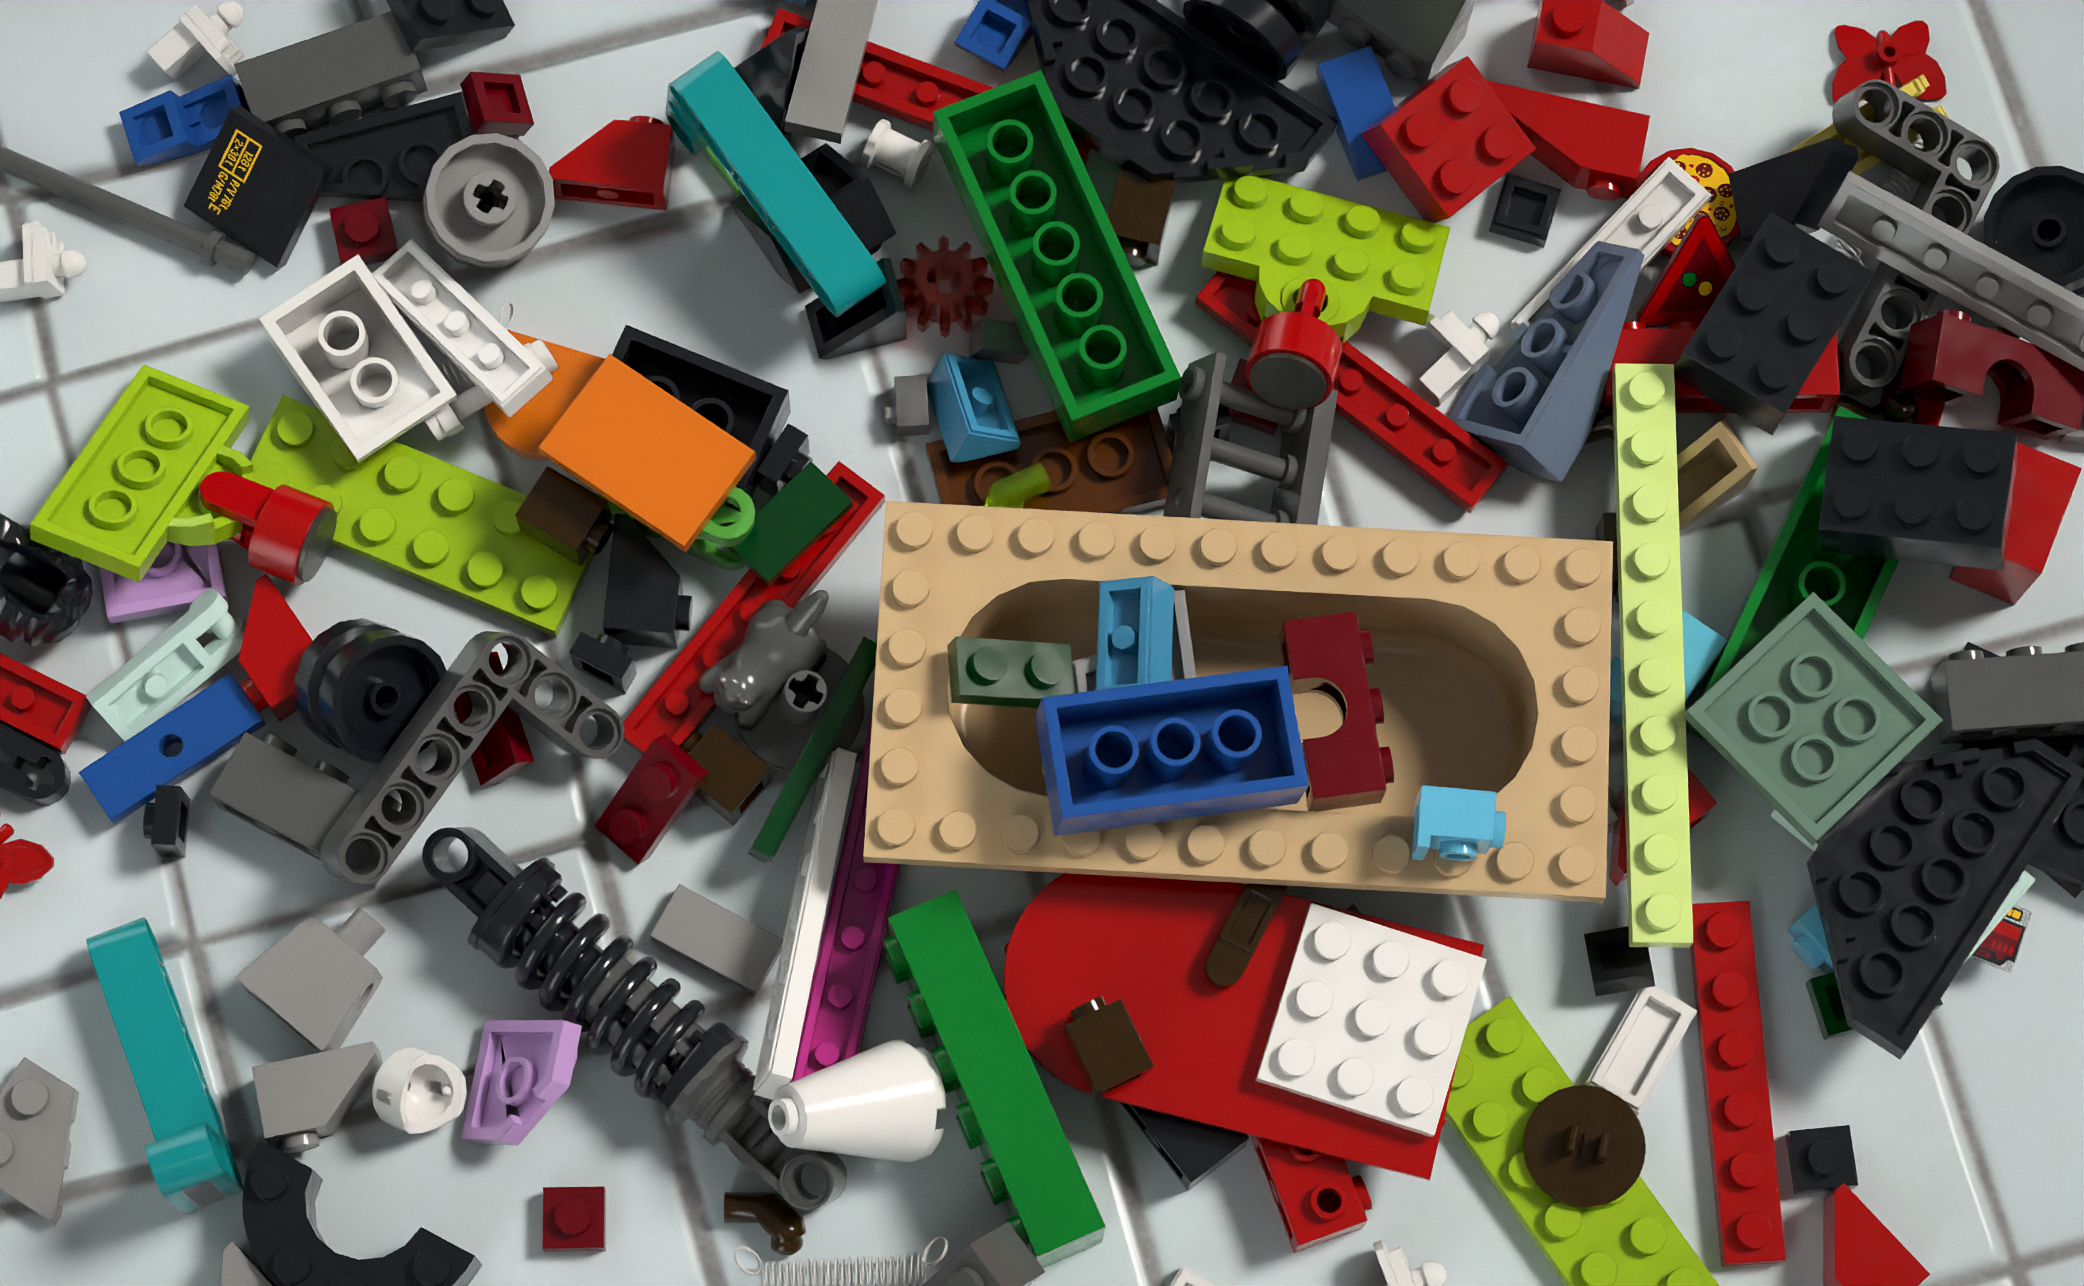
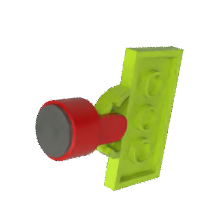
[1200,176,1451,410]
[30,364,337,586]

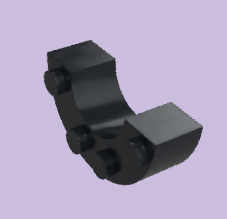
[242,1140,482,1286]

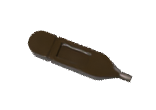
[1204,883,1287,988]

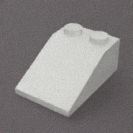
[259,255,458,463]

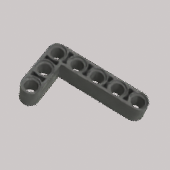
[1832,79,2000,396]
[320,631,624,884]

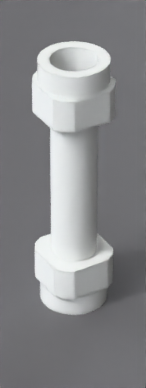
[425,338,559,441]

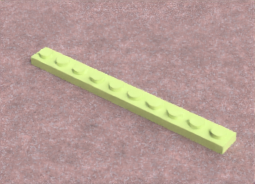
[1612,364,1693,948]

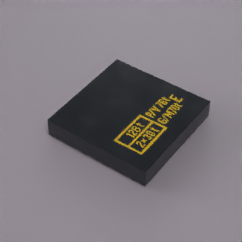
[184,106,334,268]

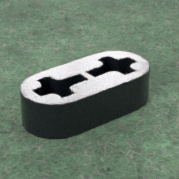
[0,723,71,806]

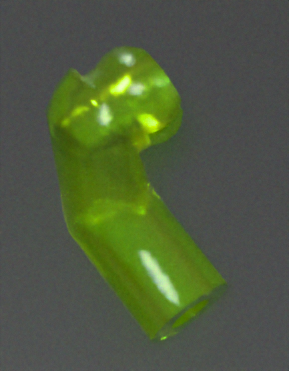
[984,462,1052,508]

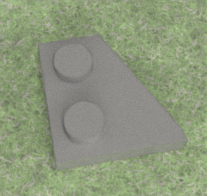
[0,1057,79,1225]

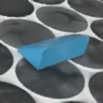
[927,353,1021,463]
[1095,576,1174,690]

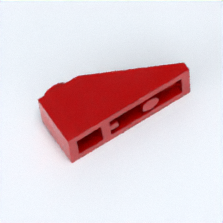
[1486,80,1650,201]

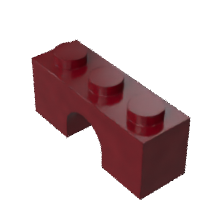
[1900,310,2084,440]
[1279,611,1394,812]

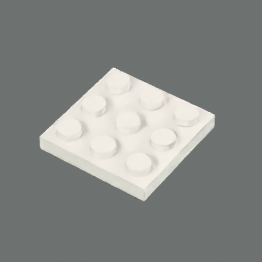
[1255,903,1487,1137]

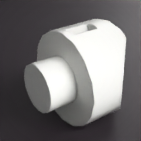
[372,1047,467,1134]

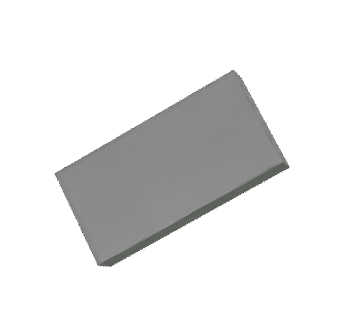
[650,884,783,996]

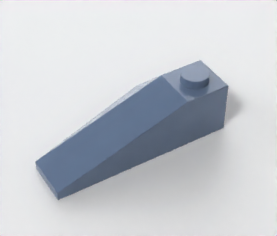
[1448,241,1645,483]

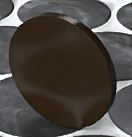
[1523,1085,1646,1208]

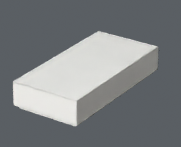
[1584,986,1697,1116]

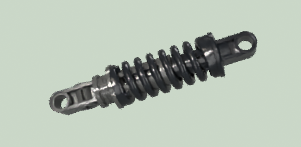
[422,827,847,1210]

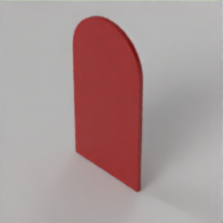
[1003,873,1484,1181]

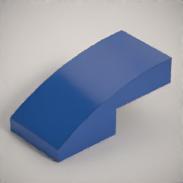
[954,0,1032,72]
[1316,45,1395,181]
[119,75,250,166]

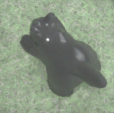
[698,590,829,730]

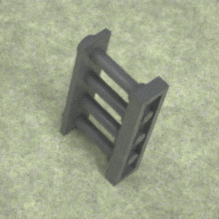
[1163,352,1338,525]

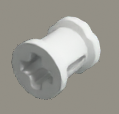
[860,119,935,190]

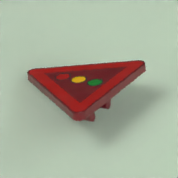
[1635,213,1736,327]

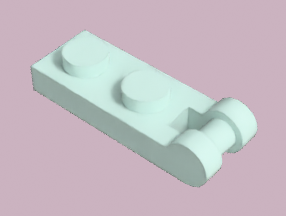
[86,589,246,741]

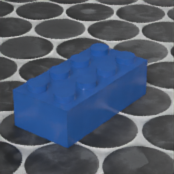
[1035,666,1309,836]

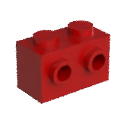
[1251,1136,1372,1253]

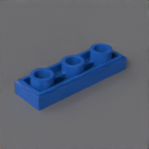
[79,672,266,825]

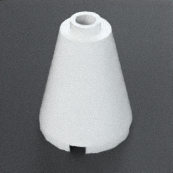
[768,1039,946,1162]

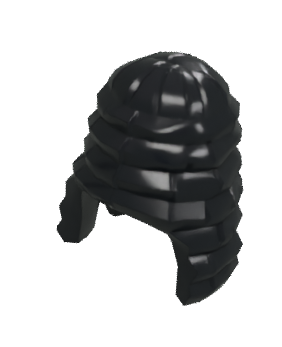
[0,513,93,647]

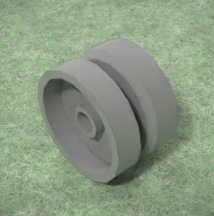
[423,133,555,269]

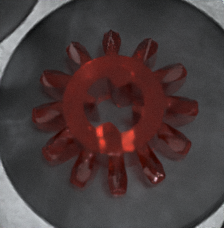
[897,235,994,338]

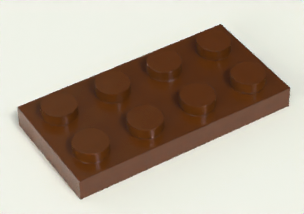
[925,408,1173,514]

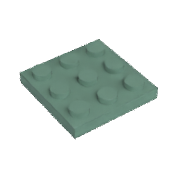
[1683,592,1943,846]

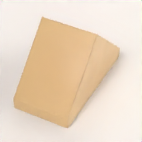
[1677,420,1758,531]

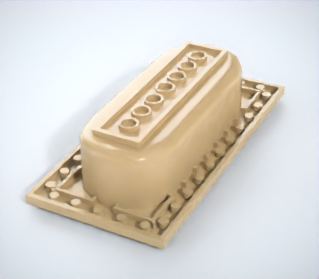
[863,501,1613,906]

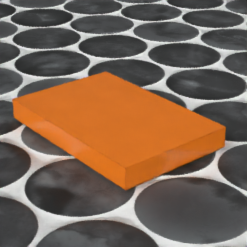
[538,354,756,552]

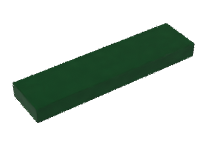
[747,637,877,863]

